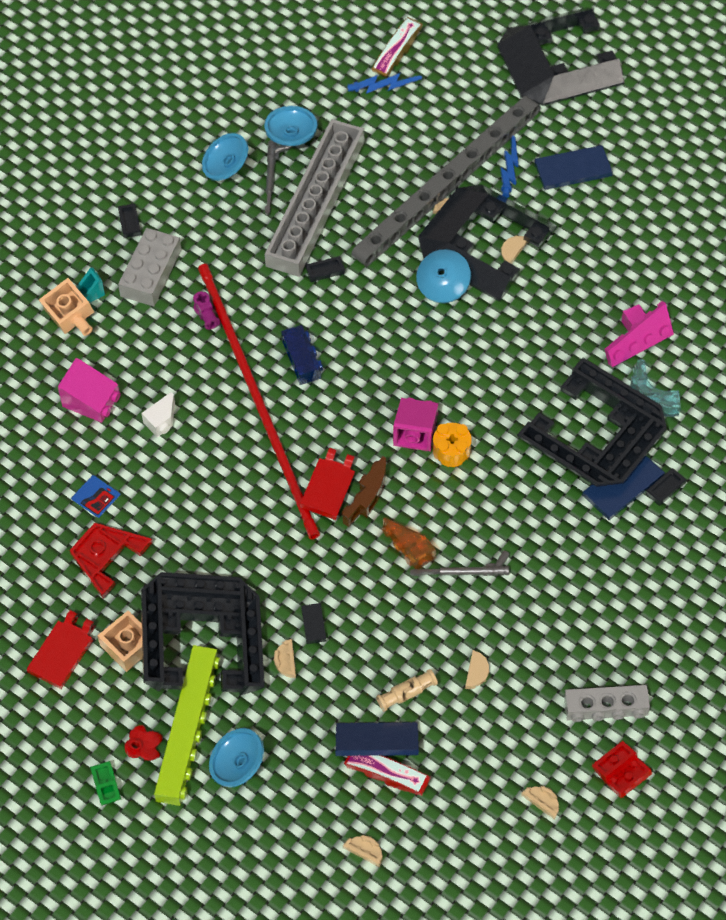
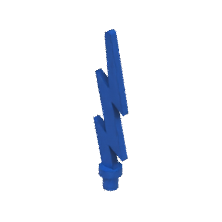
[347,73,422,94]
[500,136,519,198]

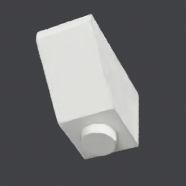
[142,392,175,438]

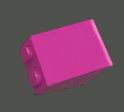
[58,358,120,423]
[393,398,439,452]

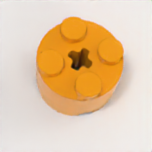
[433,423,471,467]

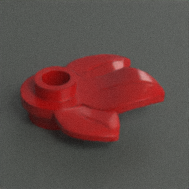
[124,725,163,761]

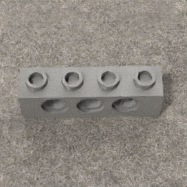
[564,685,650,722]

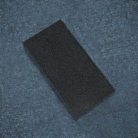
[118,203,141,238]
[305,256,345,283]
[646,468,687,506]
[301,603,326,644]

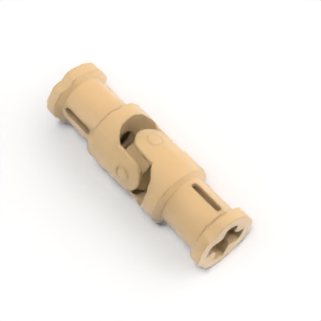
[376,669,438,712]

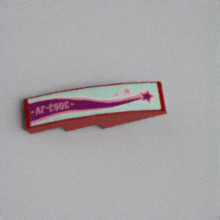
[344,756,431,796]

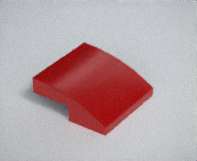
[592,741,652,799]

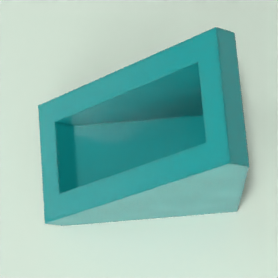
[76,267,105,303]

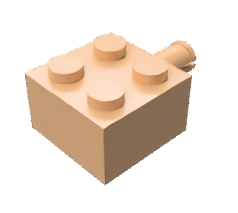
[39,278,94,336]
[97,611,143,672]

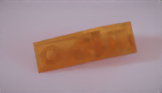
[382,518,436,569]

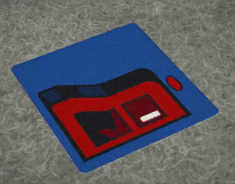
[71,475,121,518]

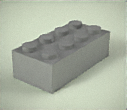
[118,228,181,306]

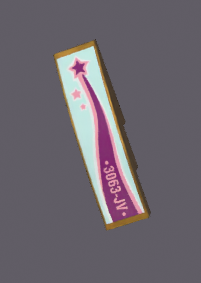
[372,17,423,78]

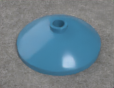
[264,106,317,146]
[202,133,248,181]
[416,249,471,303]
[209,728,264,787]

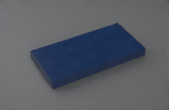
[534,145,613,190]
[582,456,665,520]
[336,722,419,756]

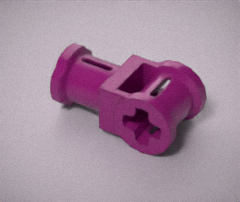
[193,291,220,330]

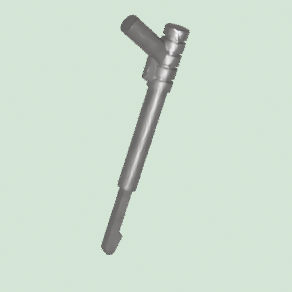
[265,140,293,215]
[410,551,509,576]

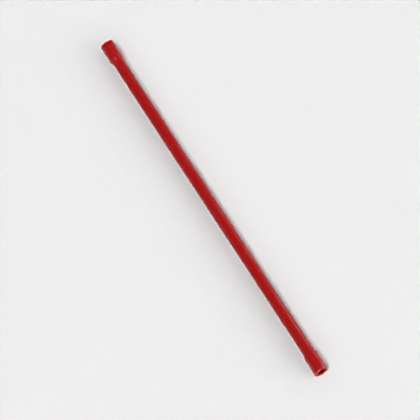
[198,264,320,539]

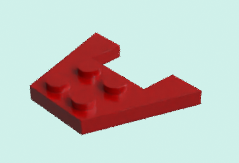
[69,523,153,599]

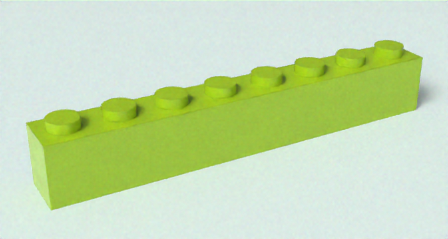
[154,645,221,806]

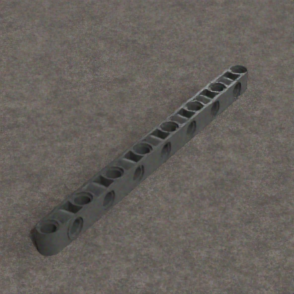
[351,96,541,267]

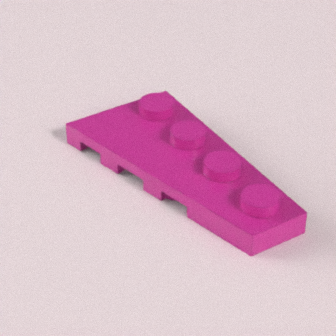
[604,301,674,367]

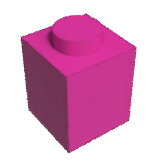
[621,304,645,332]

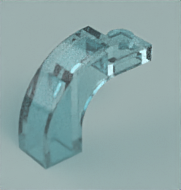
[630,360,681,417]

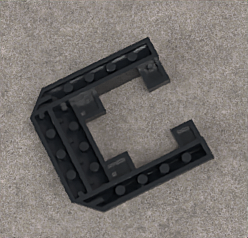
[497,7,624,106]
[418,184,557,302]
[517,358,667,487]
[141,572,265,696]

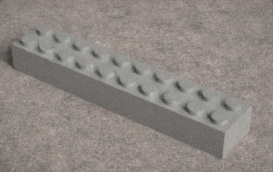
[265,119,364,277]

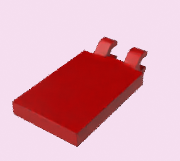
[299,447,355,520]
[26,610,95,690]

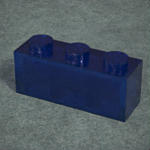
[281,325,323,385]

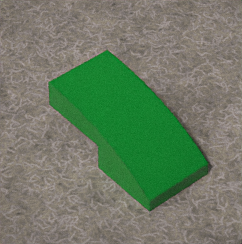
[90,761,121,806]

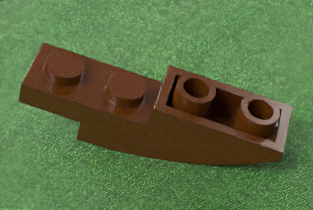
[342,456,386,527]

